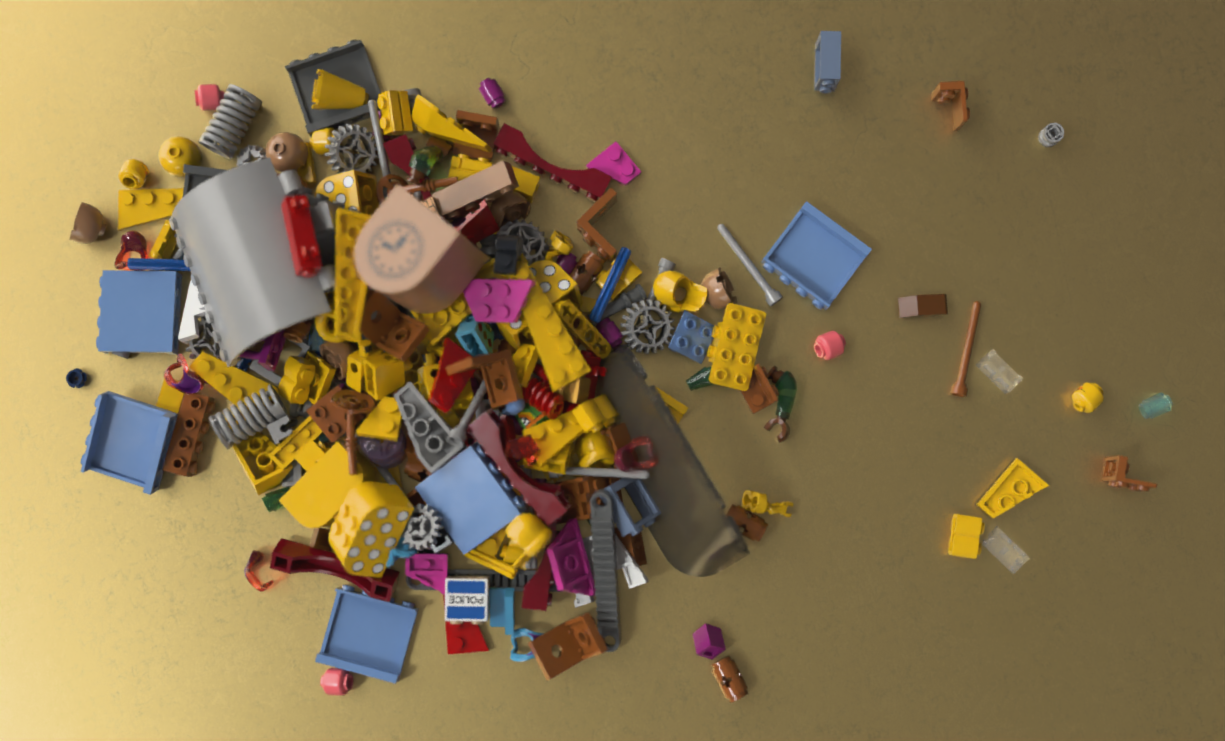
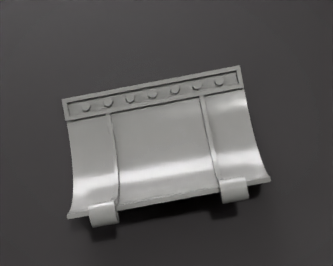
[169,157,335,367]

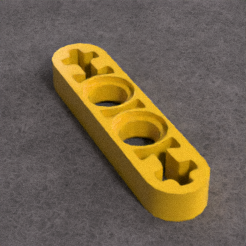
[554,300,611,359]

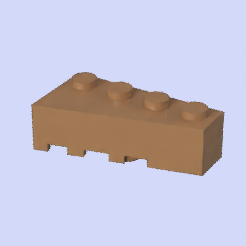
[432,161,519,220]

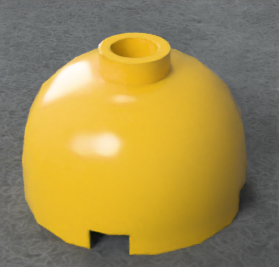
[159,136,202,177]

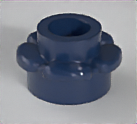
[66,368,87,388]

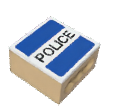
[445,575,490,624]

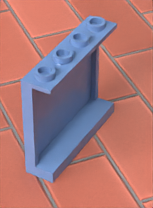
[761,201,872,310]
[96,270,182,355]
[81,391,178,495]
[415,441,527,555]
[315,585,419,684]

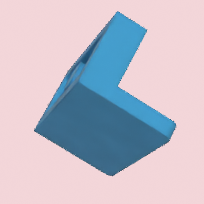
[489,588,515,635]

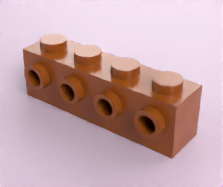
[162,392,216,477]

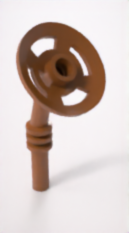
[376,174,459,206]
[332,390,374,476]

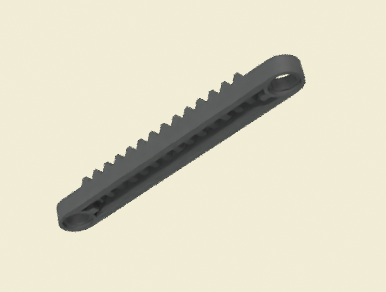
[590,489,621,652]
[406,569,563,592]

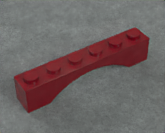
[493,123,612,202]
[383,134,448,224]
[467,408,572,526]
[521,482,565,611]
[270,538,400,602]

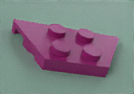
[463,279,536,323]
[547,518,596,596]

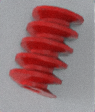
[521,377,564,420]

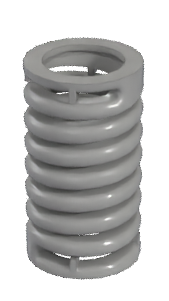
[198,84,262,160]
[209,384,289,449]

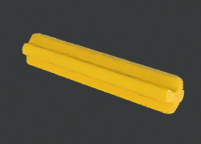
[462,548,518,579]

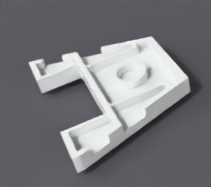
[178,281,206,343]
[574,534,649,608]

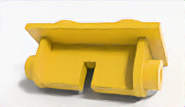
[149,220,177,259]

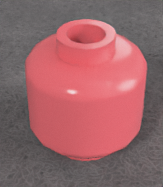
[194,84,225,111]
[814,331,846,360]
[320,668,353,696]

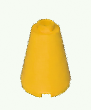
[311,69,369,110]

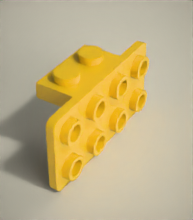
[707,303,766,391]

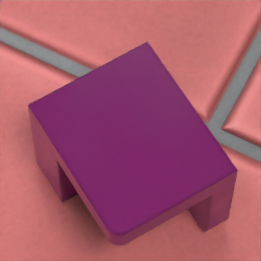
[693,623,726,660]

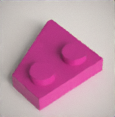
[586,141,641,186]
[405,553,448,594]

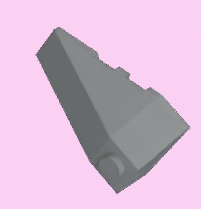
[394,382,468,474]

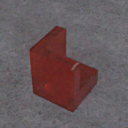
[505,435,540,465]

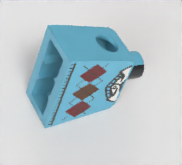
[456,314,494,357]

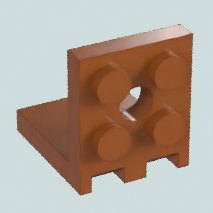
[576,188,617,263]
[359,287,431,363]
[446,350,524,409]
[552,476,624,524]
[528,612,608,681]

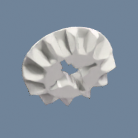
[237,145,266,166]

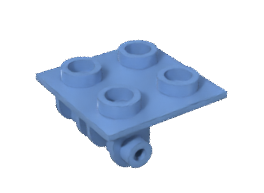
[668,310,714,364]

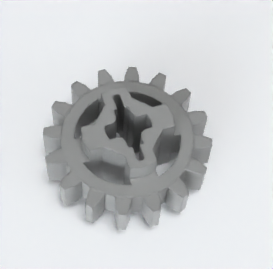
[401,504,444,550]

